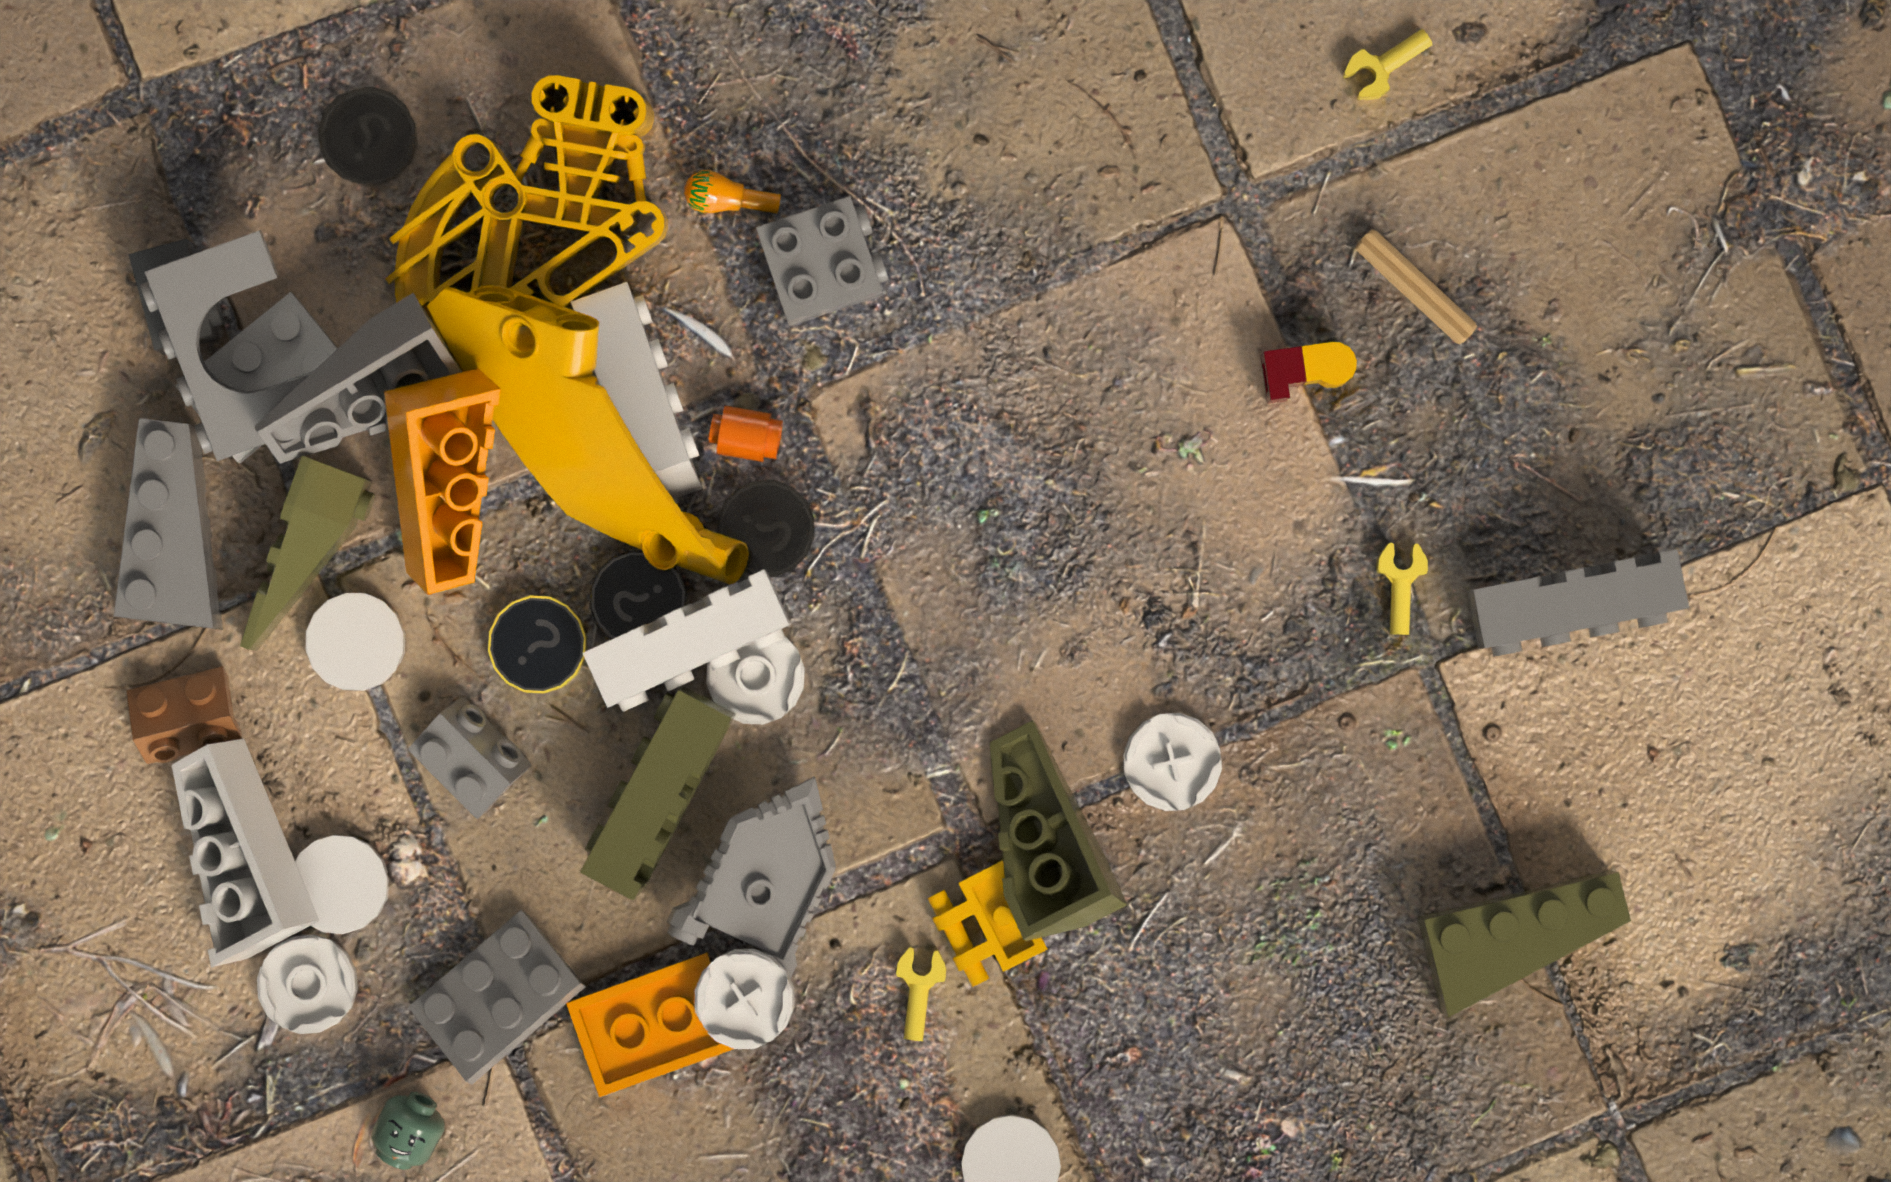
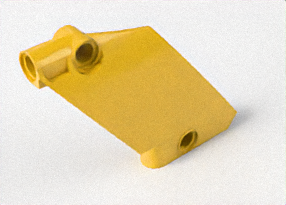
[427,286,749,585]

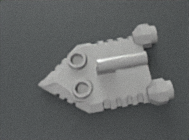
[667,777,836,979]

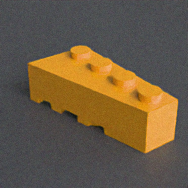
[384,368,501,595]

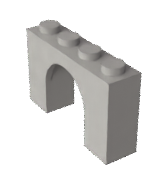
[140,230,313,461]

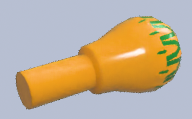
[684,170,781,214]

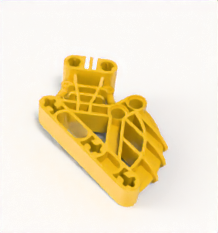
[385,75,668,353]

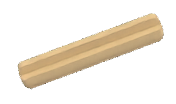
[1355,229,1477,344]

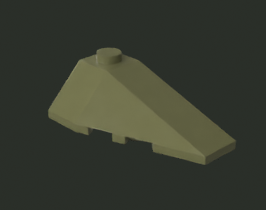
[240,456,375,651]
[990,720,1127,941]

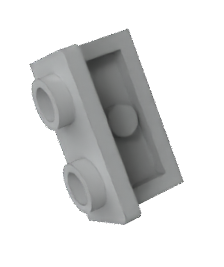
[407,697,531,819]

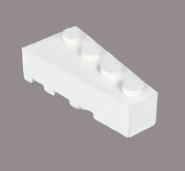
[571,282,702,499]
[583,569,791,712]
[172,739,319,967]

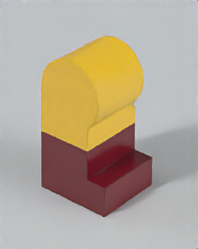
[1260,342,1357,404]

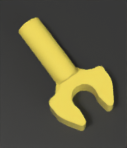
[1343,29,1432,100]
[1376,543,1428,635]
[896,947,946,1041]

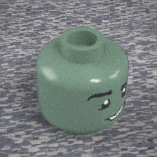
[371,1092,445,1170]

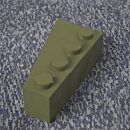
[580,686,736,901]
[1417,870,1631,1018]

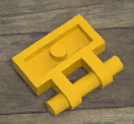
[927,860,1048,987]

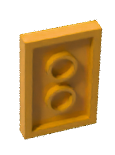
[566,952,734,1097]

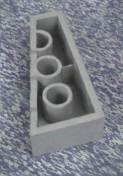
[114,418,223,630]
[1467,549,1689,657]

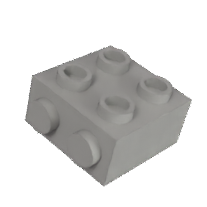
[756,196,888,327]

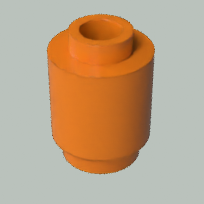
[708,405,783,462]

